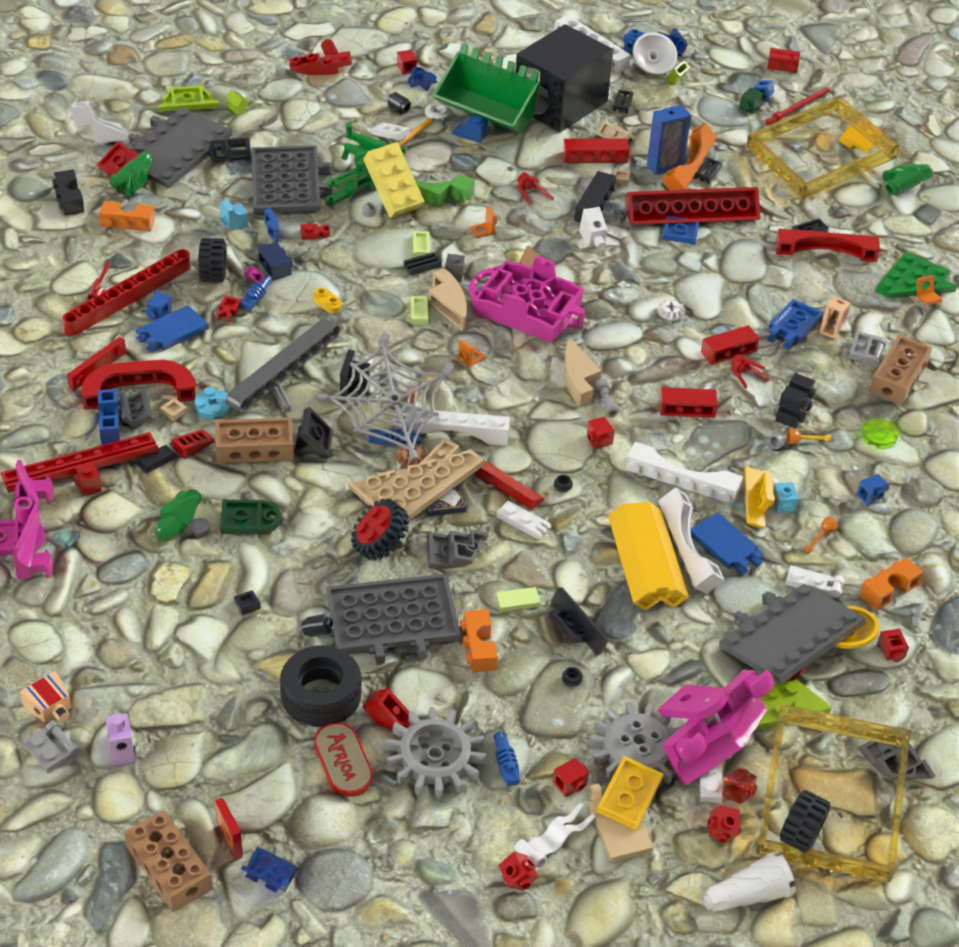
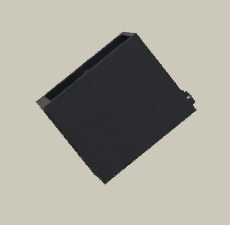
[515,24,613,133]

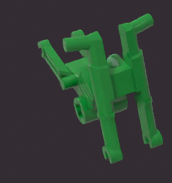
[325,123,407,205]

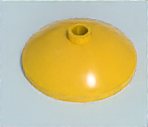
[834,606,879,649]

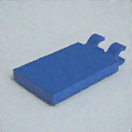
[767,299,824,350]
[135,305,209,353]
[690,513,764,575]

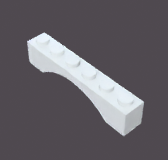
[395,407,510,446]
[626,442,743,505]
[658,487,725,594]

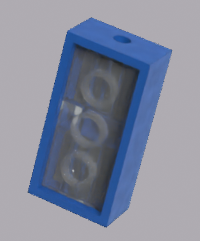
[647,105,691,175]

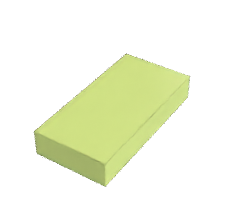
[412,231,430,258]
[410,296,429,324]
[496,587,540,612]

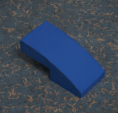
[264,208,279,243]

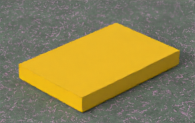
[596,756,664,831]

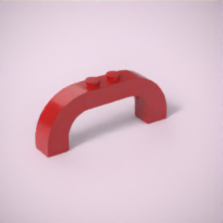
[81,360,196,410]

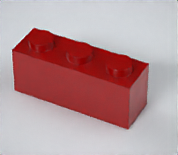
[701,325,760,365]
[659,387,718,418]

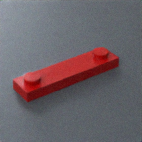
[67,336,126,391]

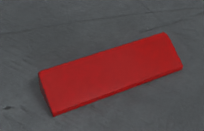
[474,461,544,510]

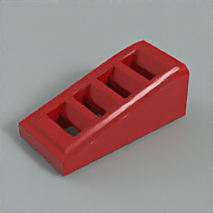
[172,429,215,459]

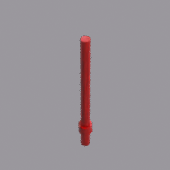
[765,87,830,125]

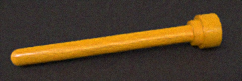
[397,118,433,147]

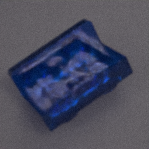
[657,28,688,57]
[241,846,299,893]

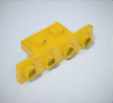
[744,466,775,529]

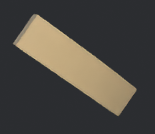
[428,267,467,331]
[564,339,601,407]

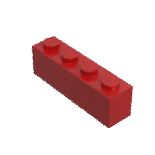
[563,138,629,163]

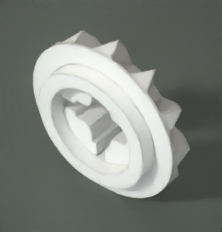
[425,103,450,121]
[657,300,685,321]

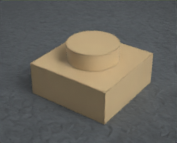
[613,169,630,186]
[160,398,187,422]

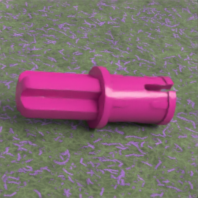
[243,266,264,283]

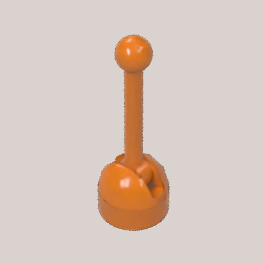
[805,516,838,553]

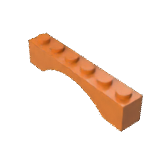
[662,122,717,190]

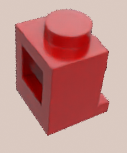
[877,628,909,662]

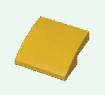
[838,123,882,154]

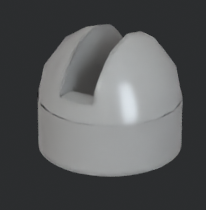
[362,202,376,217]
[769,433,785,449]

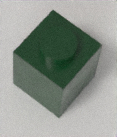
[739,87,764,114]

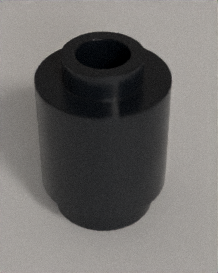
[387,92,411,113]
[302,614,334,637]

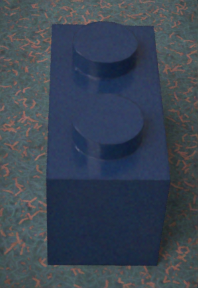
[258,242,293,281]

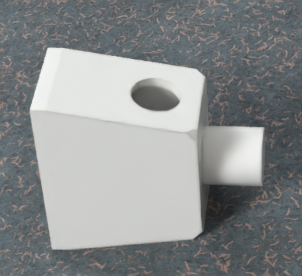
[579,207,607,250]

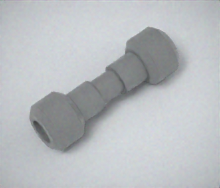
[594,379,619,417]

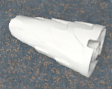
[703,851,796,912]

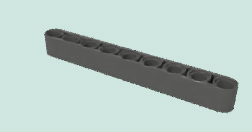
[225,318,340,413]

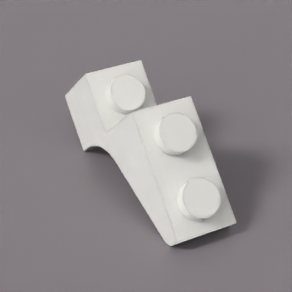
[72,101,128,145]

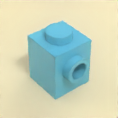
[773,482,798,513]

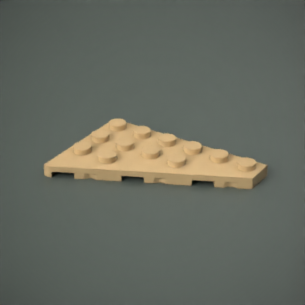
[348,450,485,520]

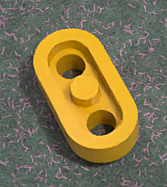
[313,288,342,314]

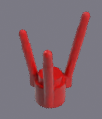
[517,172,554,205]
[87,261,110,300]
[731,354,770,388]

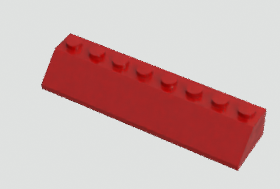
[625,187,761,225]

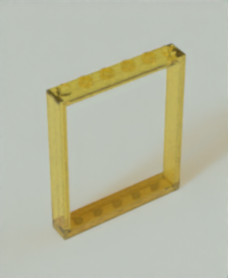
[746,96,899,199]
[756,704,911,882]

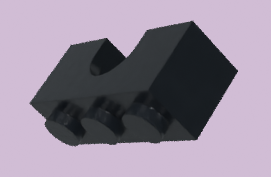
[52,169,85,215]

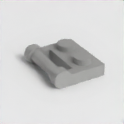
[848,331,887,368]
[23,720,81,774]

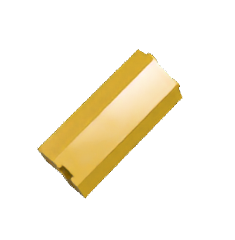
[608,502,689,611]

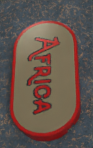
[314,723,372,797]

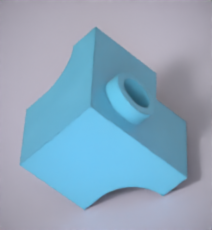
[219,200,248,232]

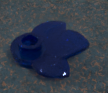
[408,67,438,91]

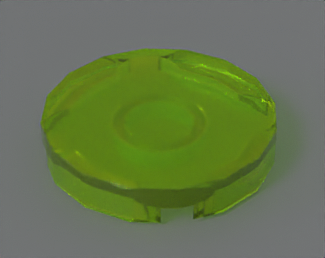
[861,419,899,449]

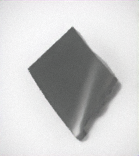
[426,530,489,569]
[859,727,936,779]

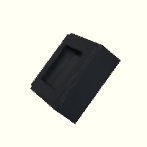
[234,590,261,615]

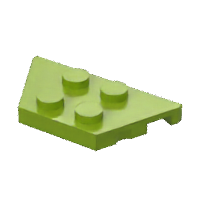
[158,86,219,112]
[755,680,832,730]

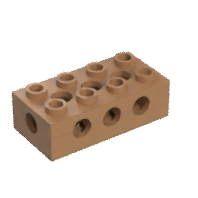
[869,335,933,405]
[215,417,294,463]
[124,810,213,912]

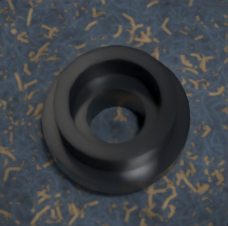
[554,475,573,492]
[562,667,583,687]

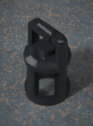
[209,136,251,162]

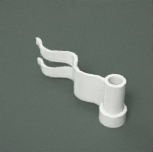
[514,803,596,872]

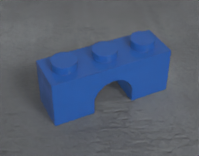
[98,389,120,445]

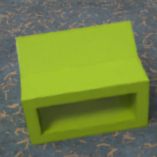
[667,61,690,85]
[226,90,249,116]

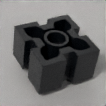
[775,373,816,429]

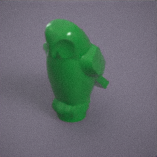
[109,151,153,196]
[882,163,933,195]
[155,489,202,542]

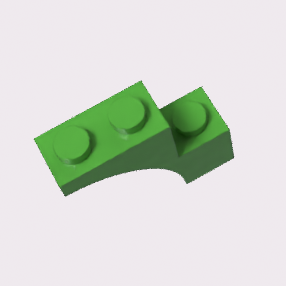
[415,175,475,208]

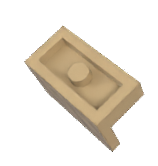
[596,120,635,140]

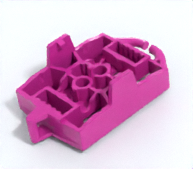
[469,256,585,343]

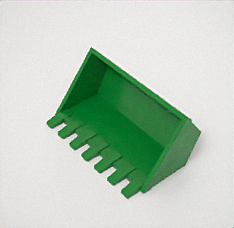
[432,43,540,134]

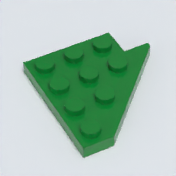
[875,252,958,298]

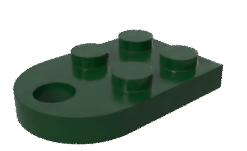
[220,499,281,534]

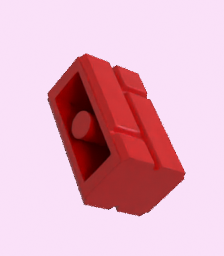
[767,48,800,73]

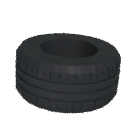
[280,645,362,727]

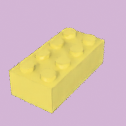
[363,142,425,218]

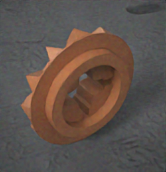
[396,444,426,468]

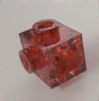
[722,768,757,804]

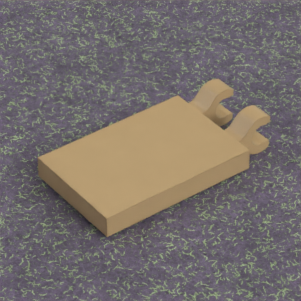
[588,783,653,863]

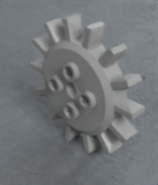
[589,701,682,784]
[385,707,486,798]

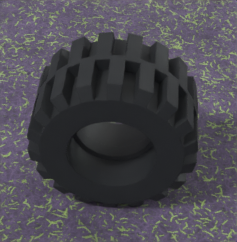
[198,238,227,282]
[780,789,831,853]

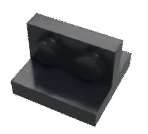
[340,350,370,402]
[294,407,333,459]

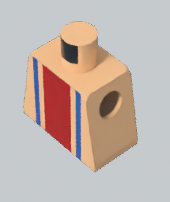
[819,297,851,339]
[20,671,71,723]

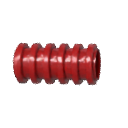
[321,39,339,56]

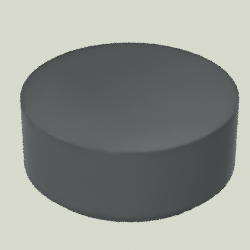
[190,518,210,537]

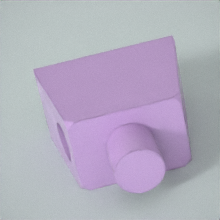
[106,713,136,767]

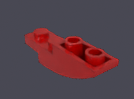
[289,51,352,75]

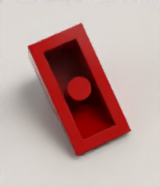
[362,688,410,730]

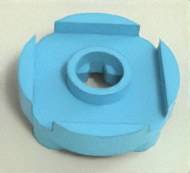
[194,387,232,420]

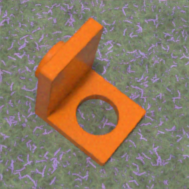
[470,207,497,238]
[916,275,943,305]
[458,339,486,368]

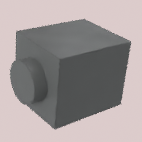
[445,253,465,282]

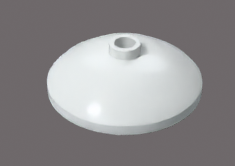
[633,32,677,75]

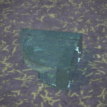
[51,530,80,549]

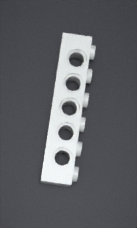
[555,15,630,74]

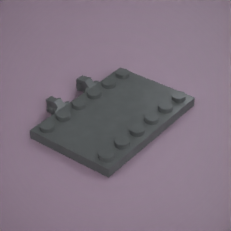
[128,107,232,188]
[252,145,332,214]
[326,574,461,665]
[719,584,866,685]

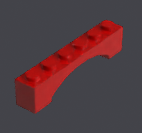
[776,228,880,262]

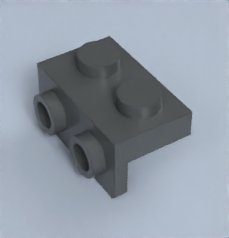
[118,389,153,429]

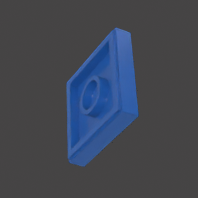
[662,216,699,245]

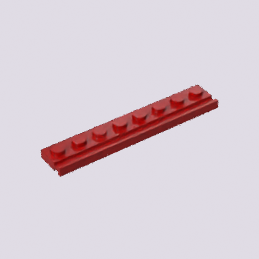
[0,432,159,493]

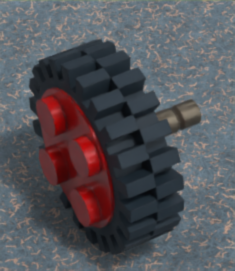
[351,498,410,561]

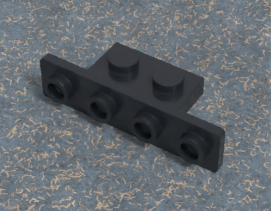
[547,587,609,655]

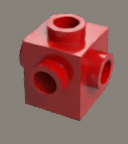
[707,805,741,843]
[498,852,539,891]

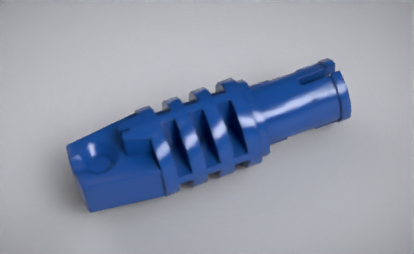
[240,275,272,311]
[368,428,421,446]
[493,731,520,785]

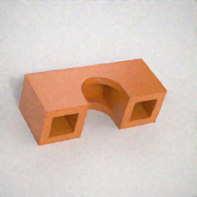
[99,201,155,231]
[860,557,923,611]
[460,609,498,673]

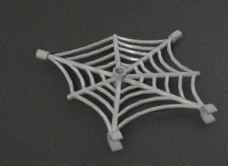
[318,332,454,462]

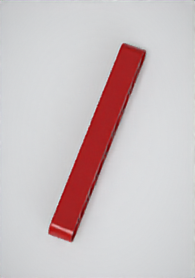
[62,249,191,336]

